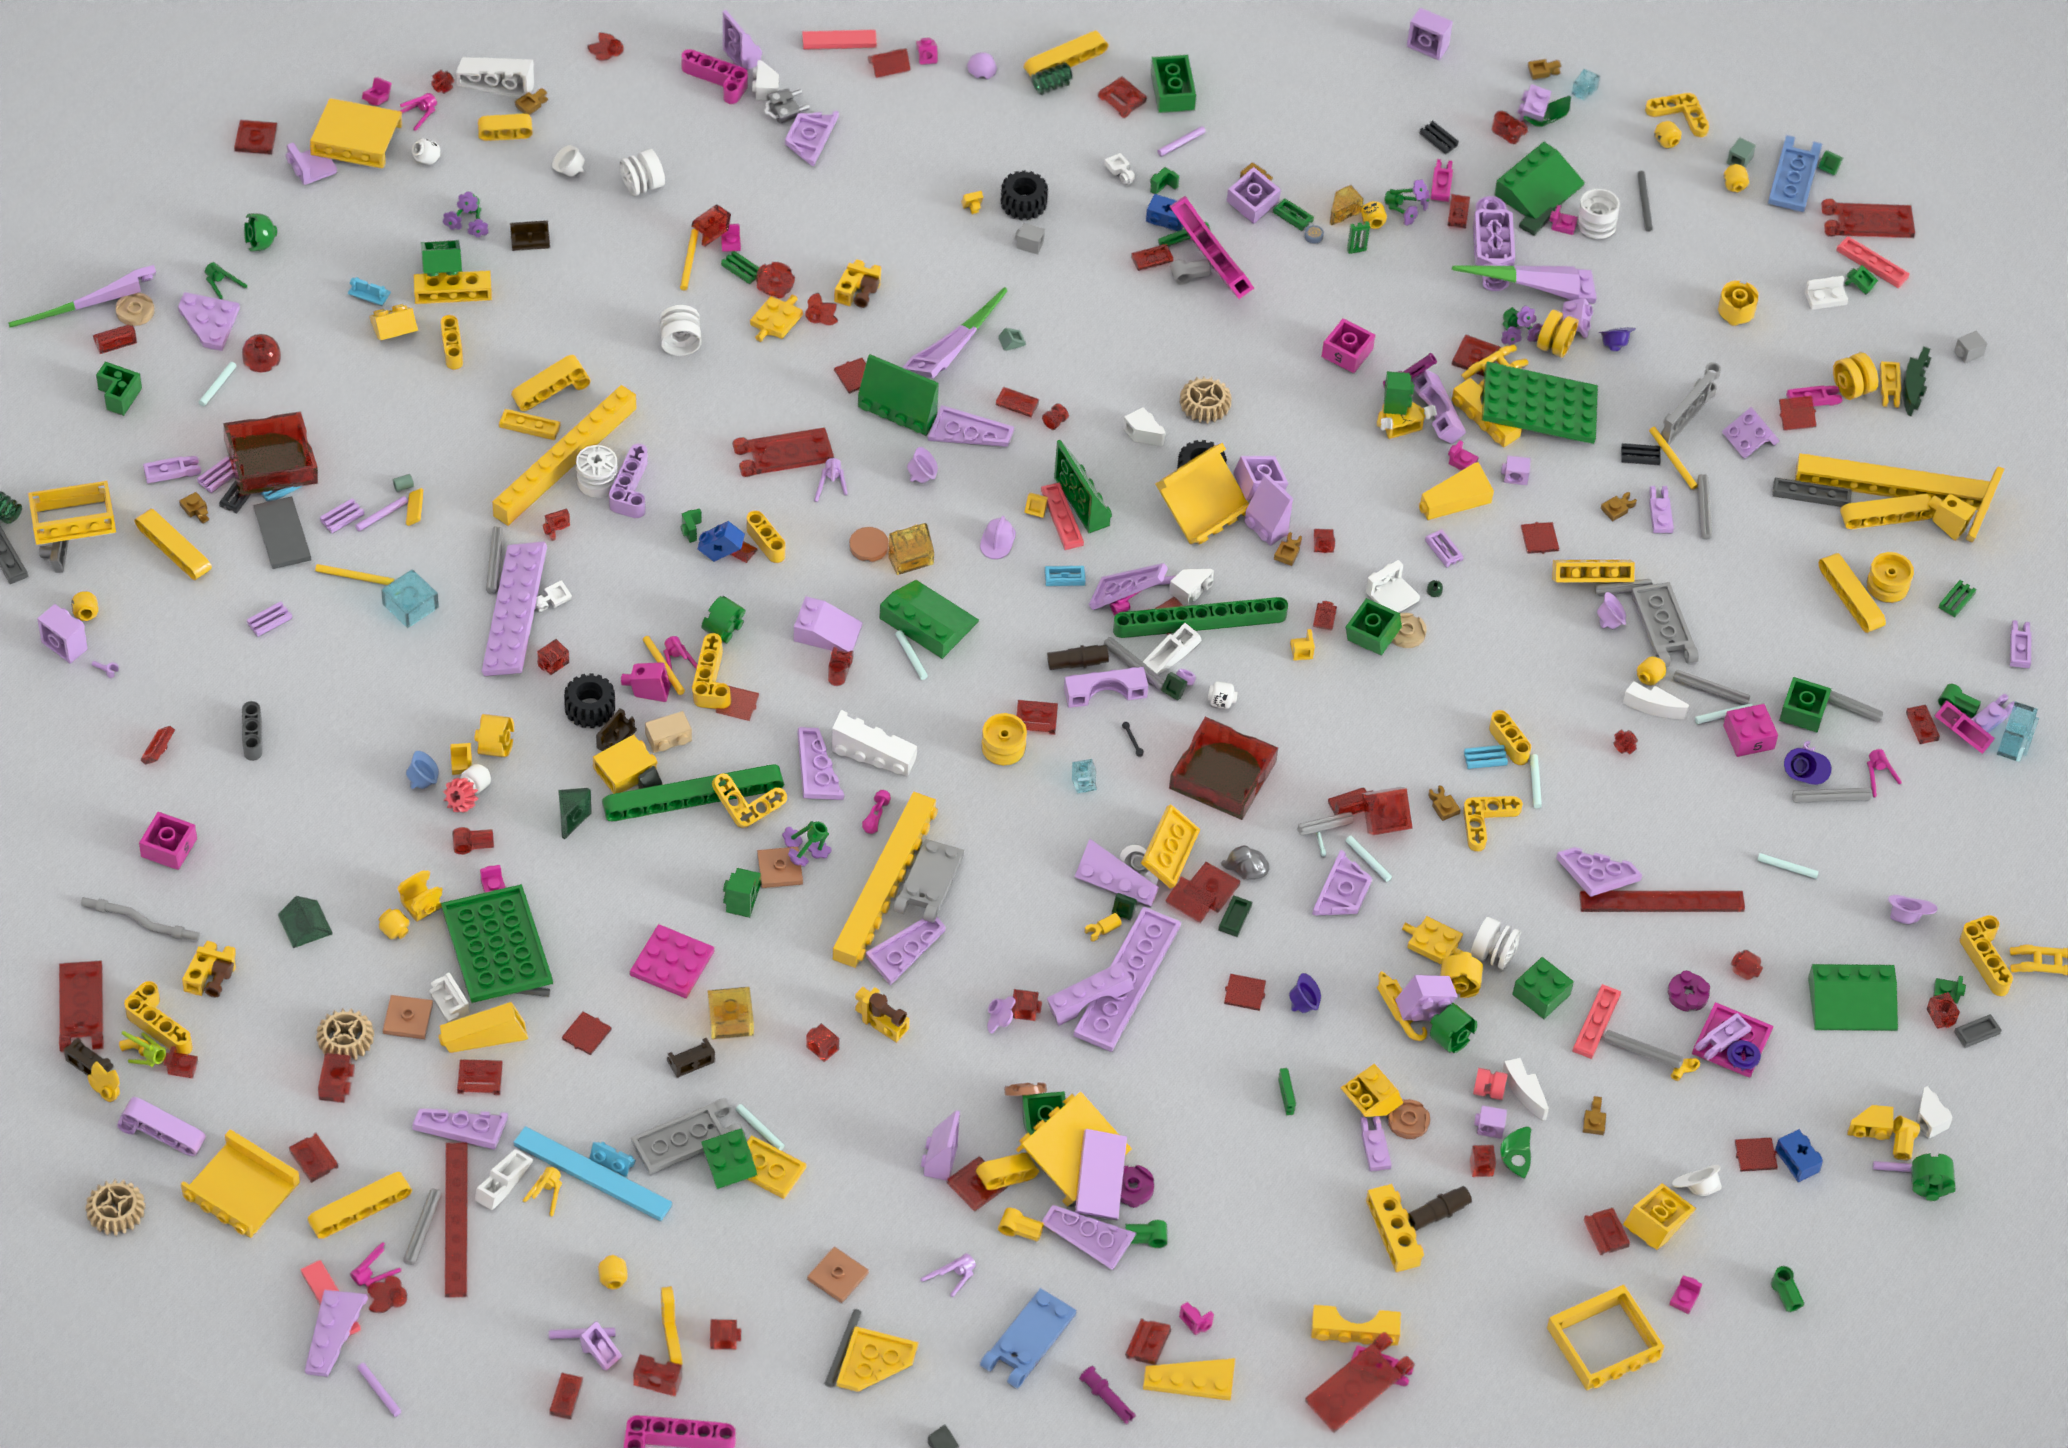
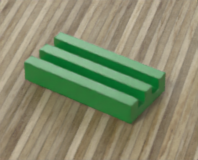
[1273,198,1314,231]
[1347,221,1370,254]
[721,251,762,284]
[1938,580,1977,617]
[1278,1068,1296,1116]

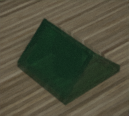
[558,788,592,839]
[278,896,332,948]

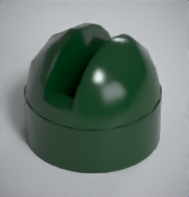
[1427,580,1443,597]

